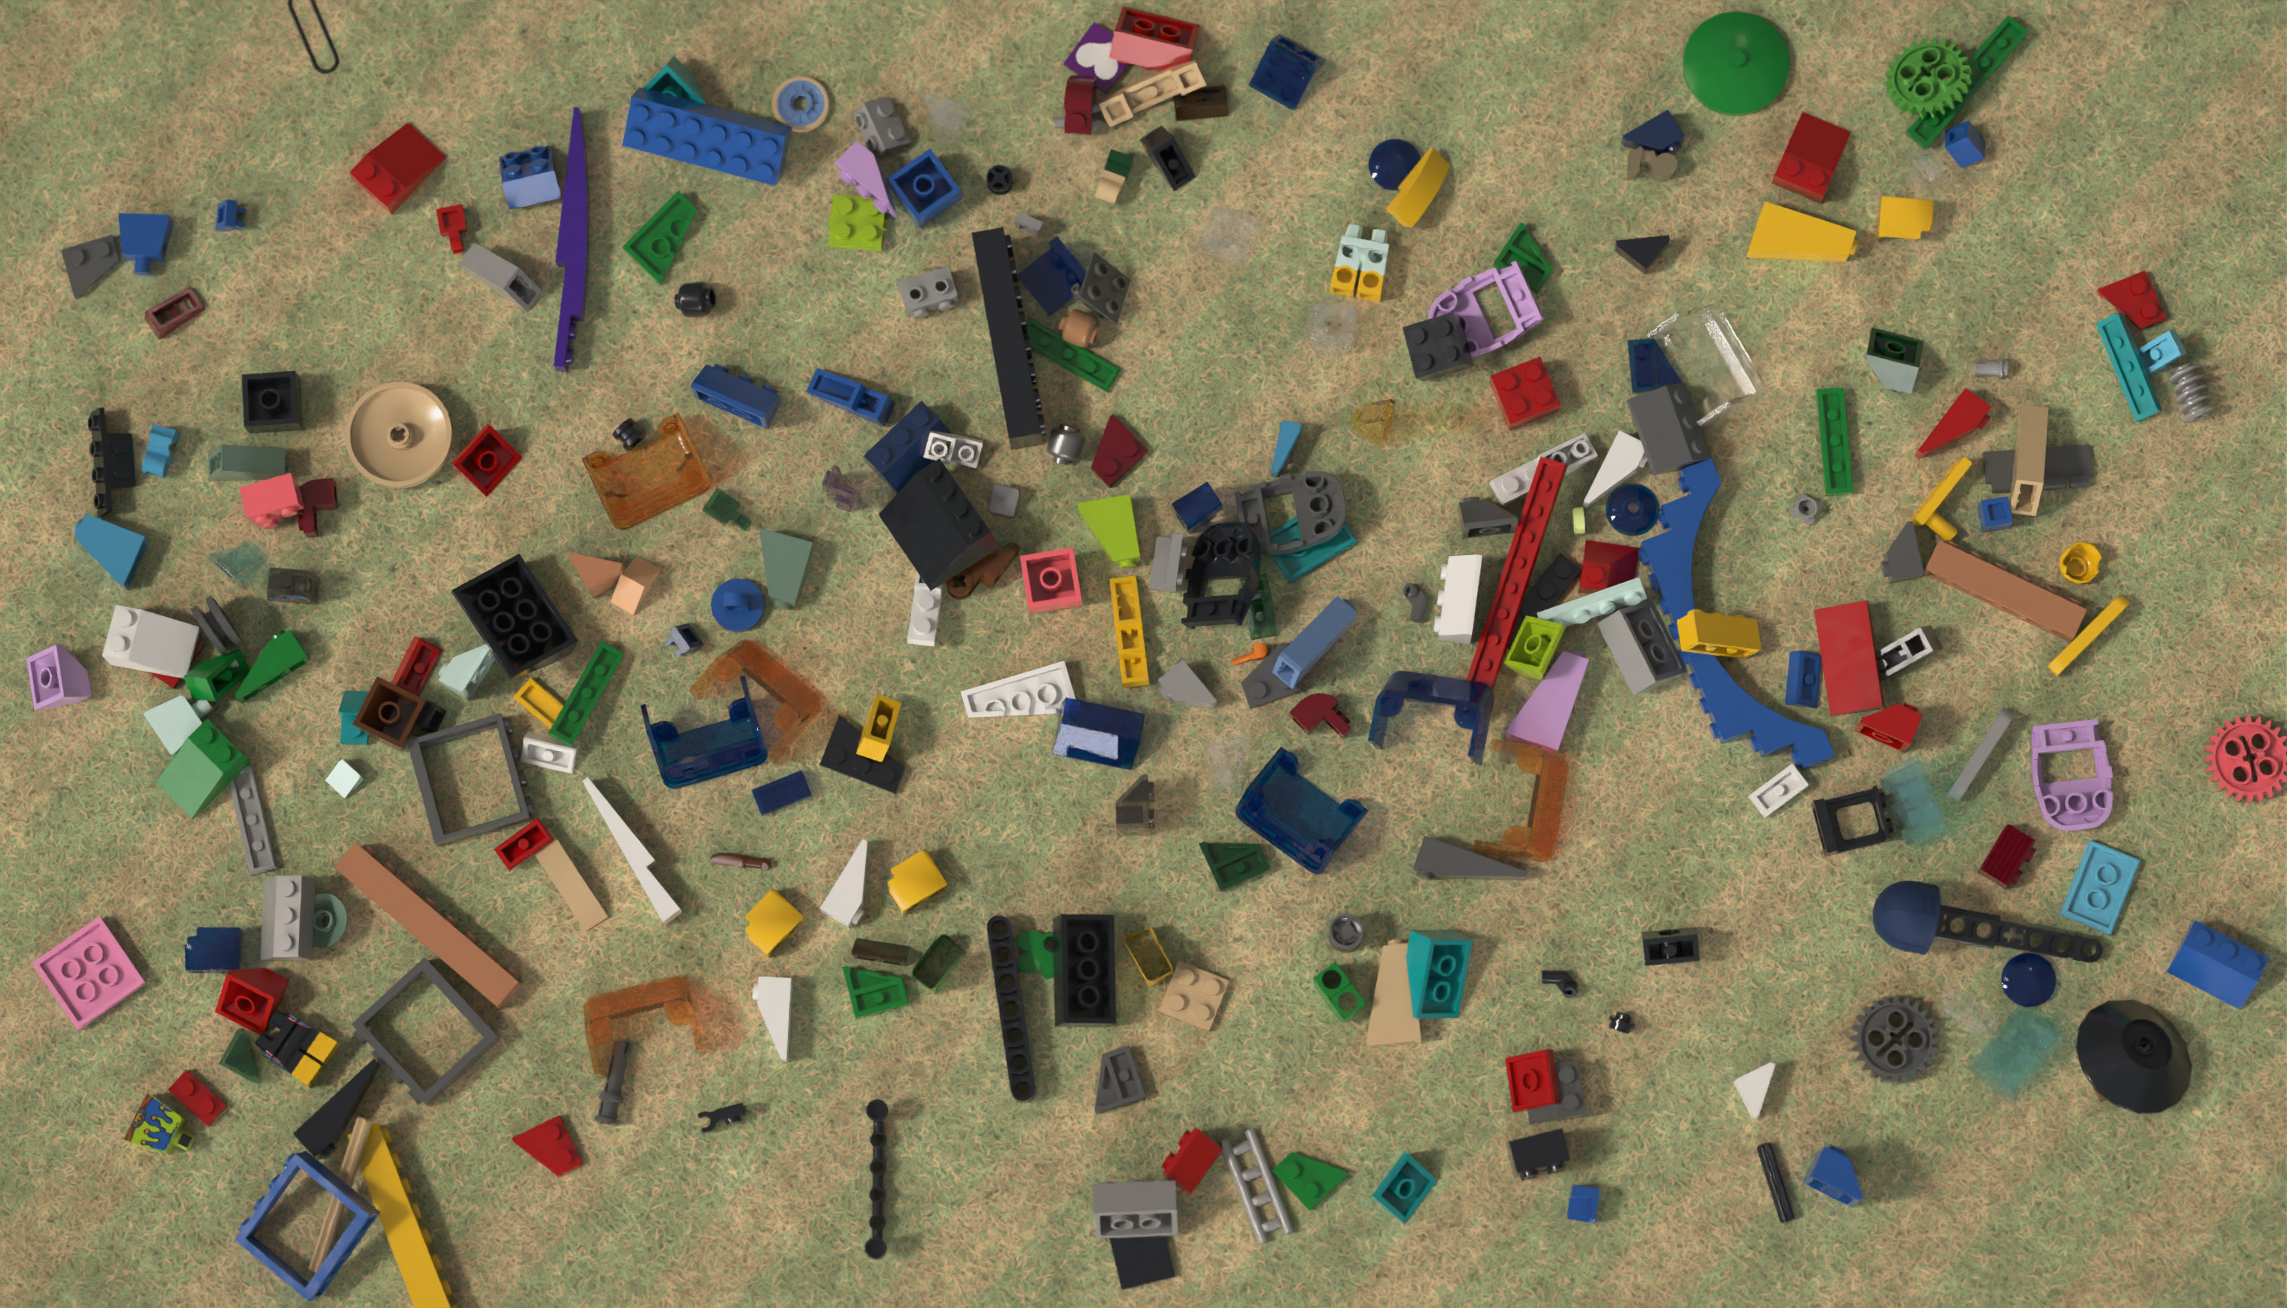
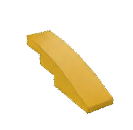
[1109,575,1149,688]

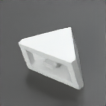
[1734,1062,1775,1118]

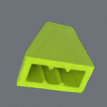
[1077,494,1141,569]

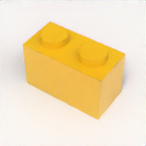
[856,694,902,762]

